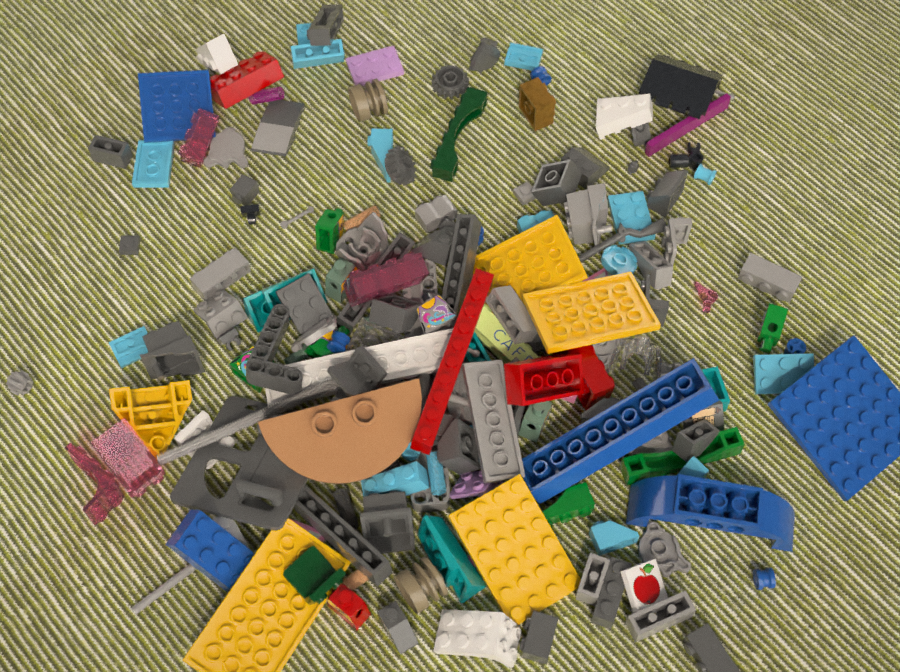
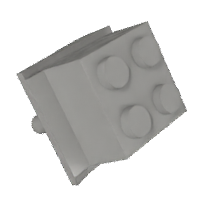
[564,183,612,246]

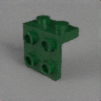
[283,546,346,606]

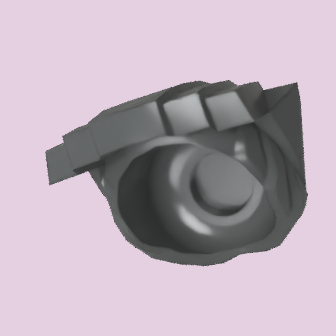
[469,37,501,74]

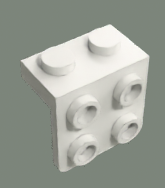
[174,410,235,469]

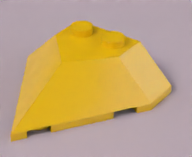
[109,380,192,460]

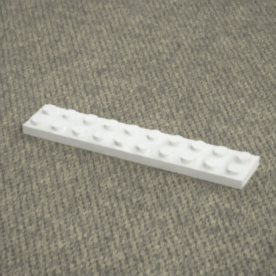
[265,328,453,408]

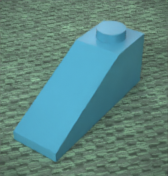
[368,129,393,183]

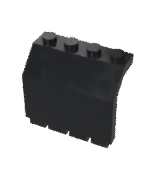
[639,54,723,120]

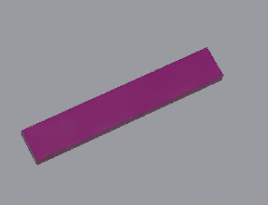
[645,93,731,157]

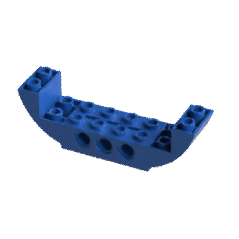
[626,474,795,552]

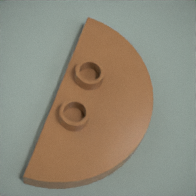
[258,378,422,484]

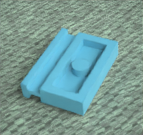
[504,42,543,71]
[109,326,148,368]

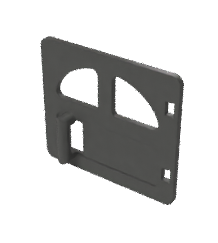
[170,396,308,531]

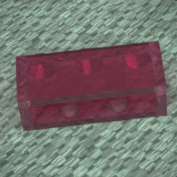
[178,108,219,169]

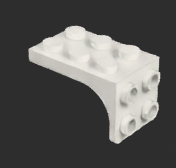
[433,609,521,668]

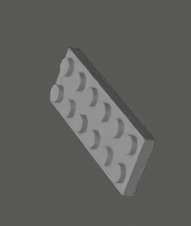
[462,360,525,483]

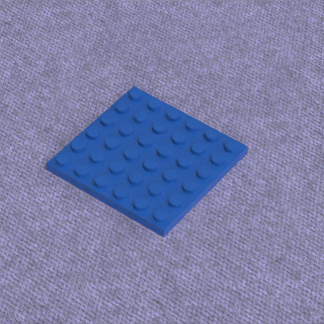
[767,335,900,501]

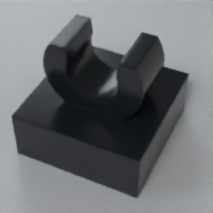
[240,204,261,225]

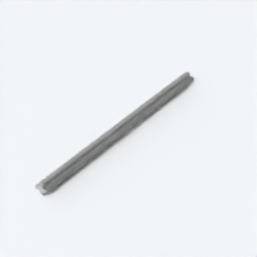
[156,378,339,466]

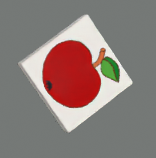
[620,559,668,613]

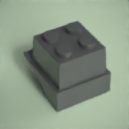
[140,320,205,380]
[360,491,415,554]

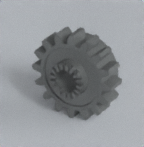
[432,65,469,100]
[385,146,417,186]

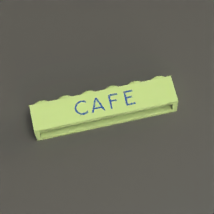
[475,304,541,364]

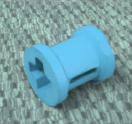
[694,164,717,185]

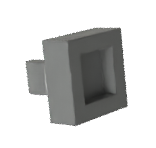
[216,328,241,351]

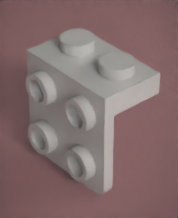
[662,217,692,265]
[193,290,248,339]

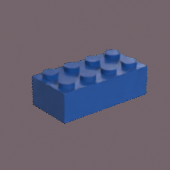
[165,509,255,593]

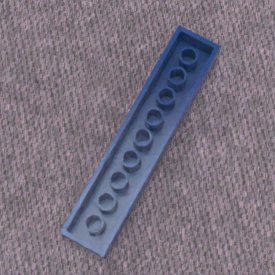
[522,358,719,504]

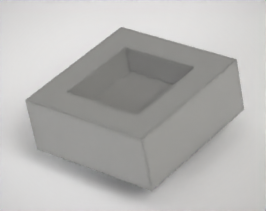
[513,181,536,206]

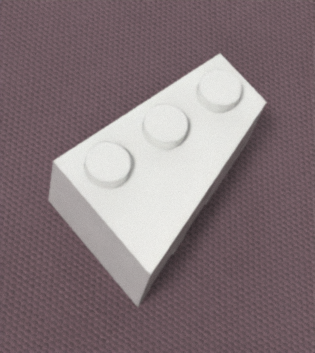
[196,34,238,74]
[596,94,653,140]

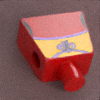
[327,583,371,631]

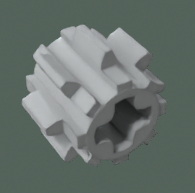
[6,370,34,396]

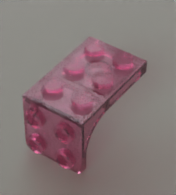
[90,417,166,498]
[64,442,125,525]

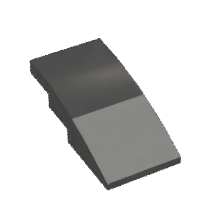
[251,100,305,157]

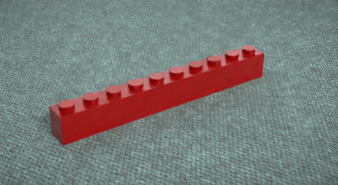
[410,268,494,455]

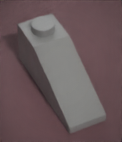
[629,241,673,289]

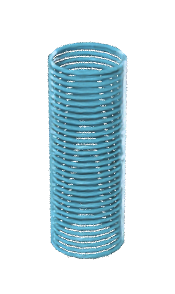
[426,452,446,495]

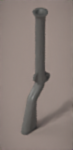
[578,218,667,263]

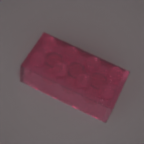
[343,252,429,307]

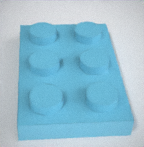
[132,140,175,188]
[607,191,655,245]
[753,353,814,394]

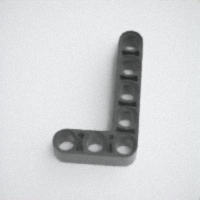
[246,304,303,395]

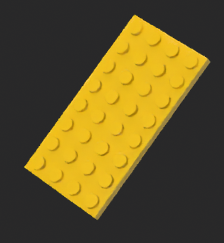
[182,518,351,672]

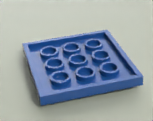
[138,70,216,143]

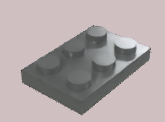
[275,273,333,336]

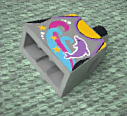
[417,292,458,334]

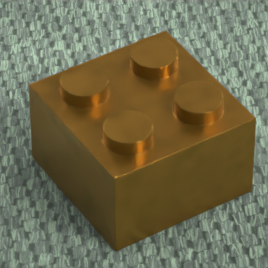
[519,77,556,131]

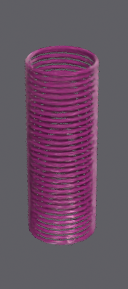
[249,87,284,105]

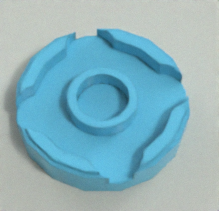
[601,245,637,275]

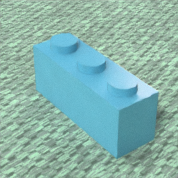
[291,39,344,69]
[361,461,430,496]

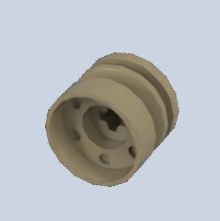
[348,79,388,122]
[393,556,448,614]

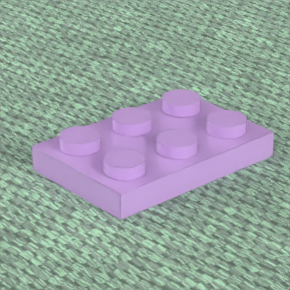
[346,46,404,86]

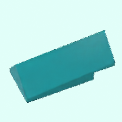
[243,268,328,333]
[417,515,487,604]

